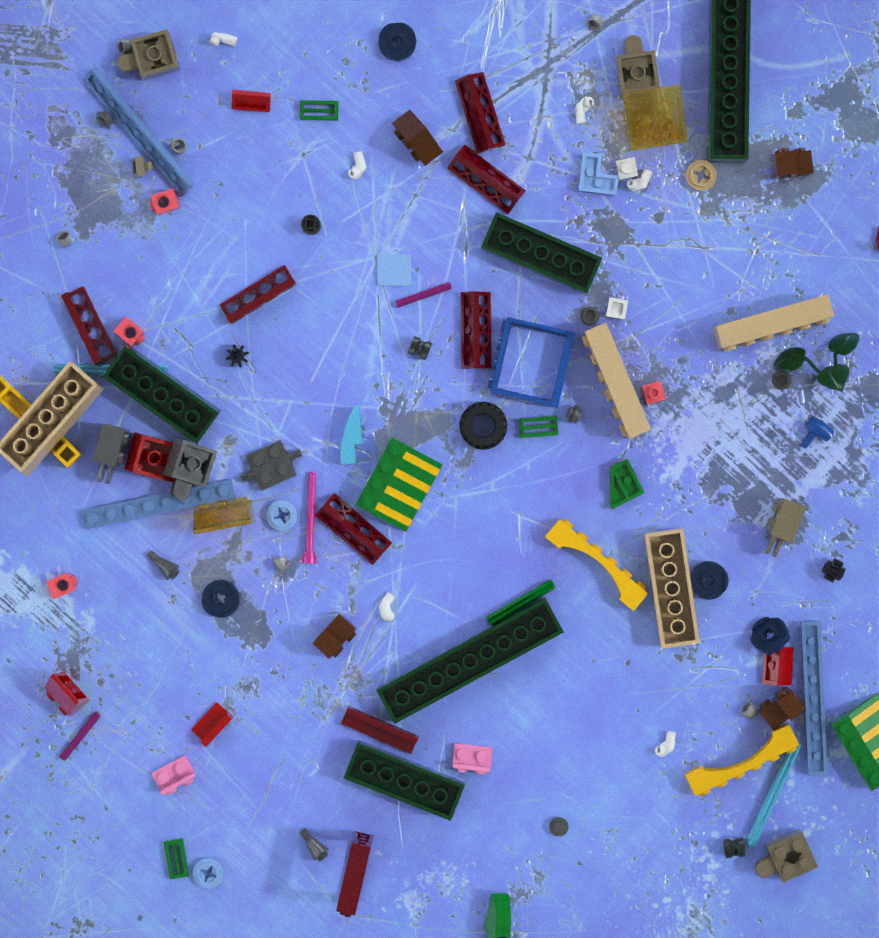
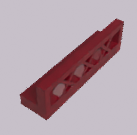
[455,72,506,154]
[447,145,526,214]
[220,265,297,324]
[61,286,117,365]
[461,291,492,369]
[315,493,392,565]
[341,706,419,754]

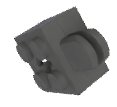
[93,424,131,484]
[163,438,217,500]

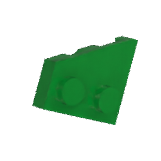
[610,459,645,509]

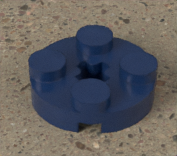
[378,22,417,62]
[690,561,729,600]
[201,580,240,618]
[750,617,790,656]

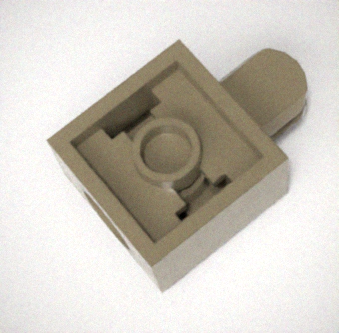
[118,29,180,80]
[615,35,660,97]
[764,498,807,557]
[755,829,818,883]

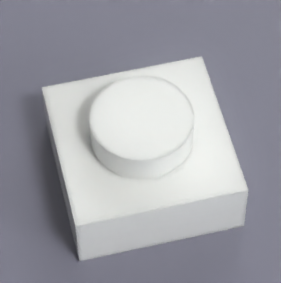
[615,157,638,180]
[606,297,628,320]

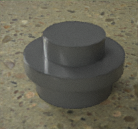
[96,110,113,129]
[580,306,600,326]
[772,371,791,390]
[566,405,582,424]
[549,817,569,836]

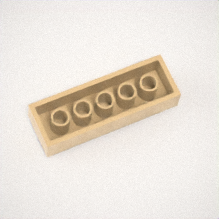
[712,294,835,352]
[581,323,651,439]
[0,361,104,476]
[643,528,700,649]

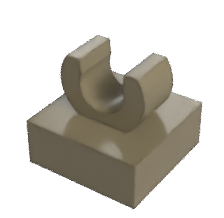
[131,156,153,179]

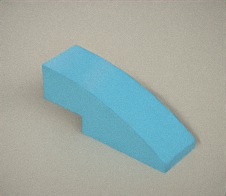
[340,405,363,465]

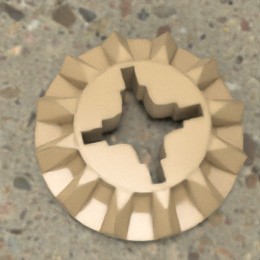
[686,160,717,191]

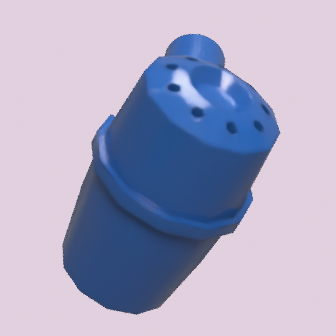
[800,416,834,449]

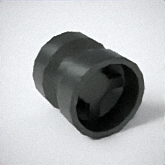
[301,214,321,235]
[408,336,432,360]
[723,837,745,859]

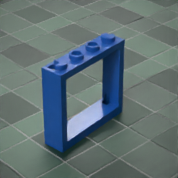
[487,317,575,408]

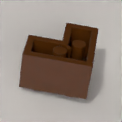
[392,109,443,166]
[770,148,814,180]
[312,613,357,659]
[758,687,806,730]

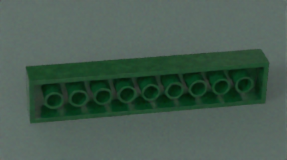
[708,0,751,162]
[376,597,564,724]

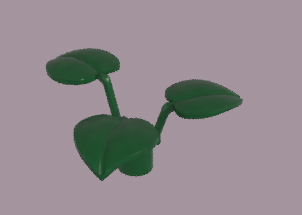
[774,333,860,391]

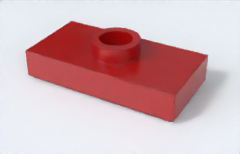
[232,90,271,112]

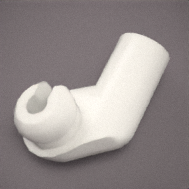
[209,32,238,47]
[575,97,594,124]
[348,151,366,179]
[627,169,653,192]
[379,592,395,622]
[655,731,676,757]

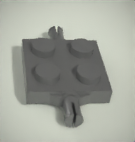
[240,440,303,491]

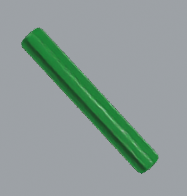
[487,580,555,625]

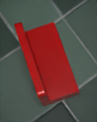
[762,647,794,686]
[192,702,234,747]

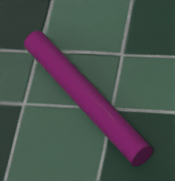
[395,282,452,308]
[59,712,101,761]

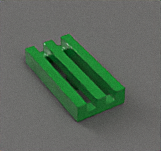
[300,100,339,121]
[519,416,558,438]
[164,838,189,879]

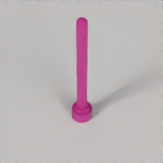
[302,472,317,564]

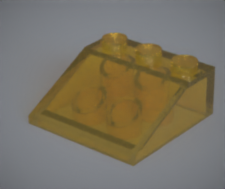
[622,84,688,152]
[193,497,256,534]

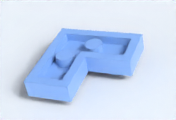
[578,152,619,196]

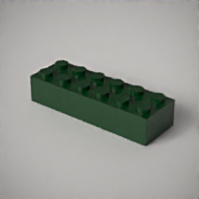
[481,212,602,294]
[102,344,221,444]
[344,740,465,821]

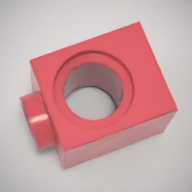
[149,188,181,216]
[114,317,146,347]
[641,381,666,405]
[46,572,78,599]

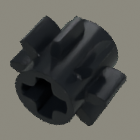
[226,344,250,368]
[822,558,846,583]

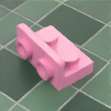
[452,743,493,775]
[152,755,197,796]

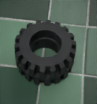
[459,401,507,450]

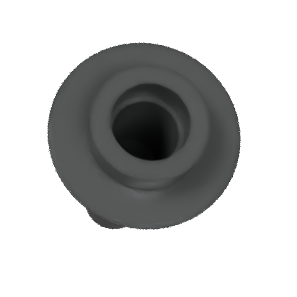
[147,551,179,580]
[299,829,329,862]

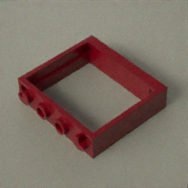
[336,831,374,917]

